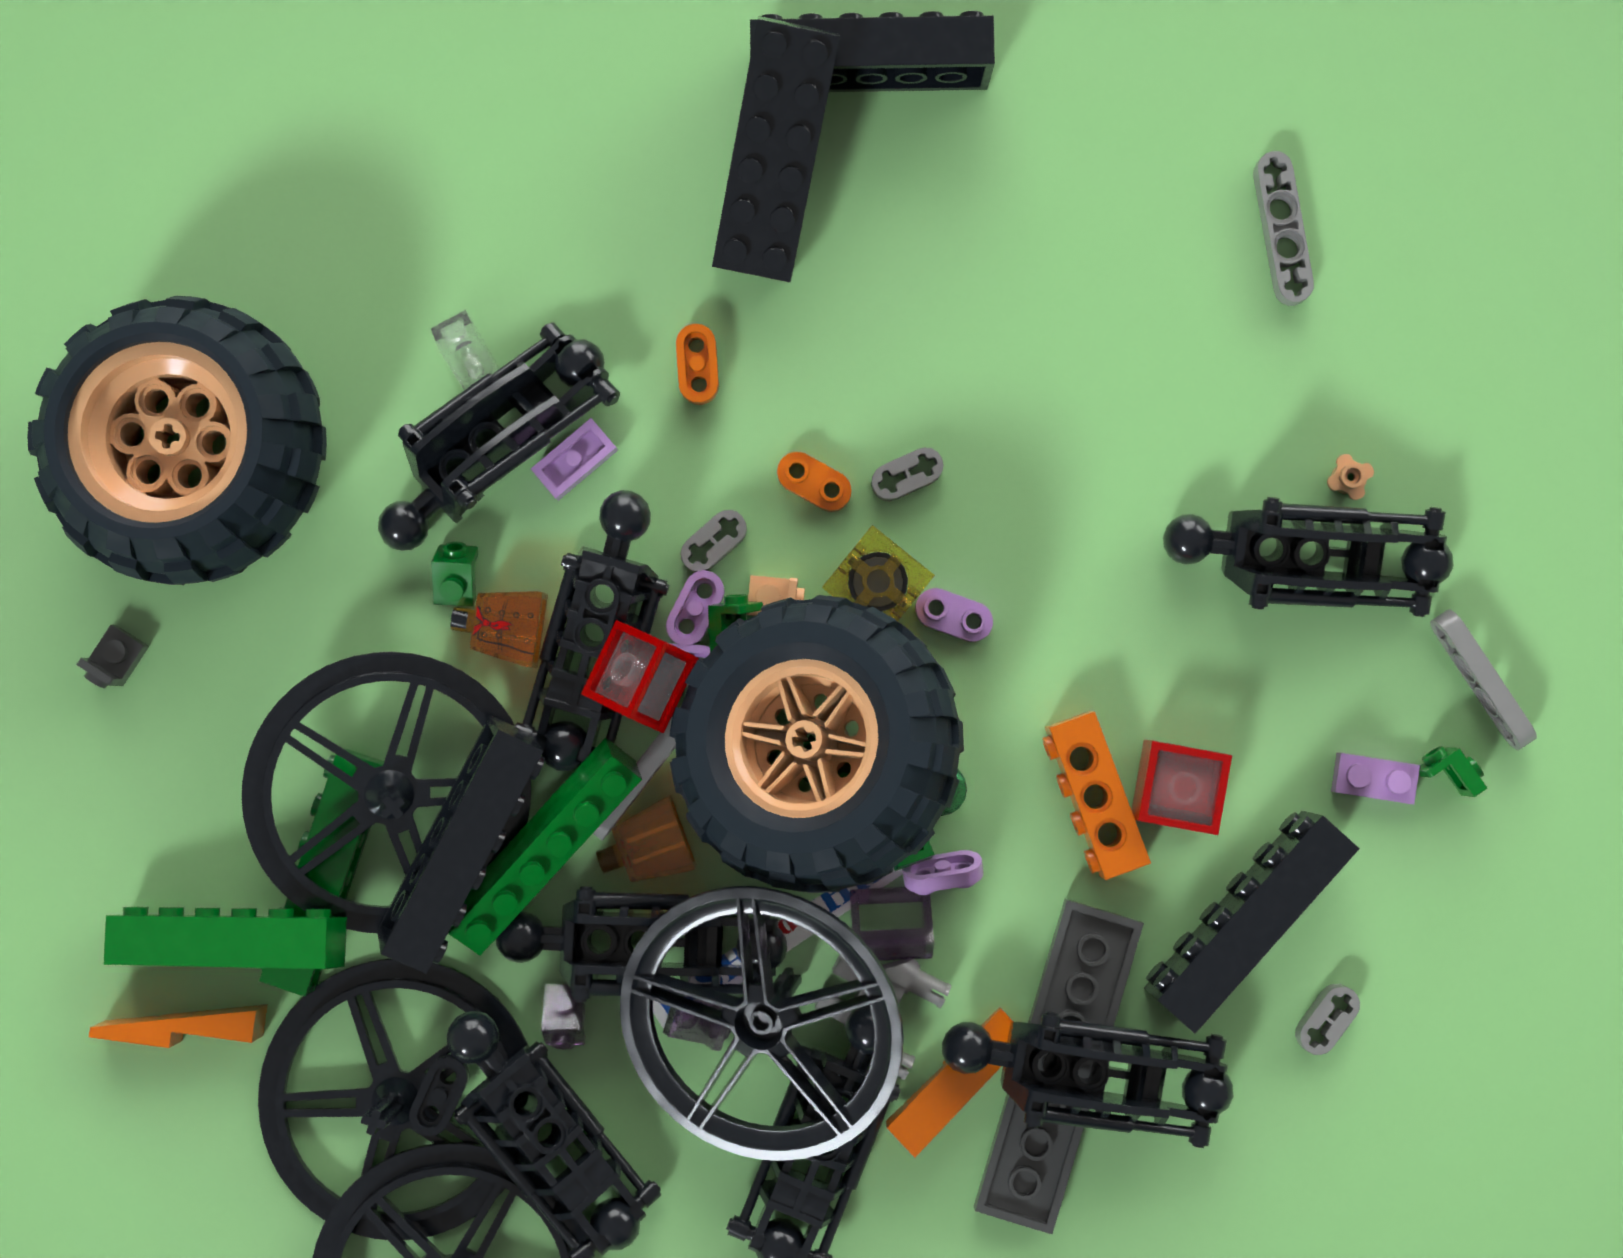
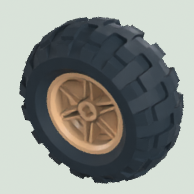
[669,595,964,893]

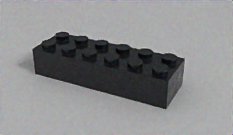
[750,11,995,92]
[712,16,840,283]
[377,715,545,974]
[1144,811,1360,1034]

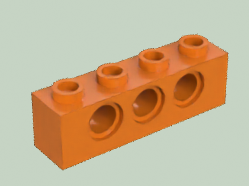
[1042,711,1151,880]

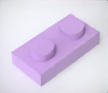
[531,418,618,501]
[1331,753,1420,805]

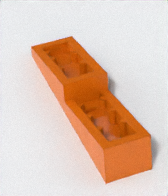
[89,1004,268,1048]
[886,1007,1014,1158]

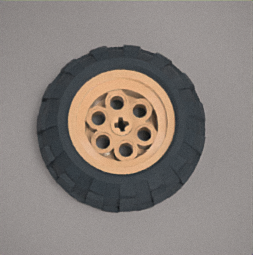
[27,296,327,585]

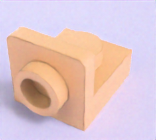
[746,575,805,616]

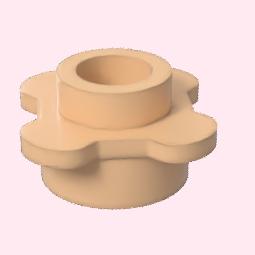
[1327,454,1374,500]

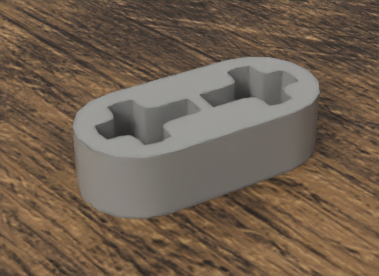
[871,447,944,502]
[681,510,747,572]
[1295,984,1360,1055]

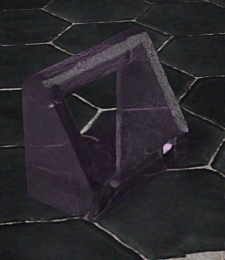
[849,887,934,961]

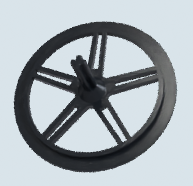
[242,652,531,933]
[620,886,904,1161]
[258,958,529,1240]
[313,1142,587,1258]

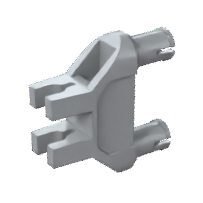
[815,954,951,1080]

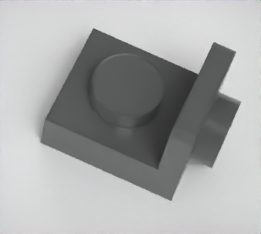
[76,625,149,688]

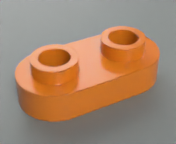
[676,324,719,405]
[777,452,851,512]

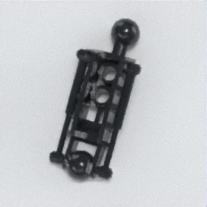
[378,323,620,551]
[513,490,669,771]
[1163,497,1454,617]
[495,886,787,1002]
[726,1005,901,1258]
[447,1011,661,1258]
[942,1011,1234,1148]

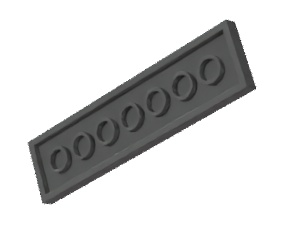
[974,899,1144,1234]

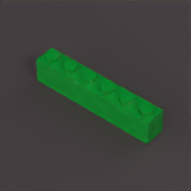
[448,737,642,956]
[259,749,384,997]
[103,907,347,969]

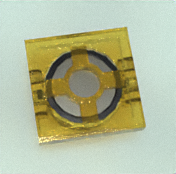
[822,525,935,621]

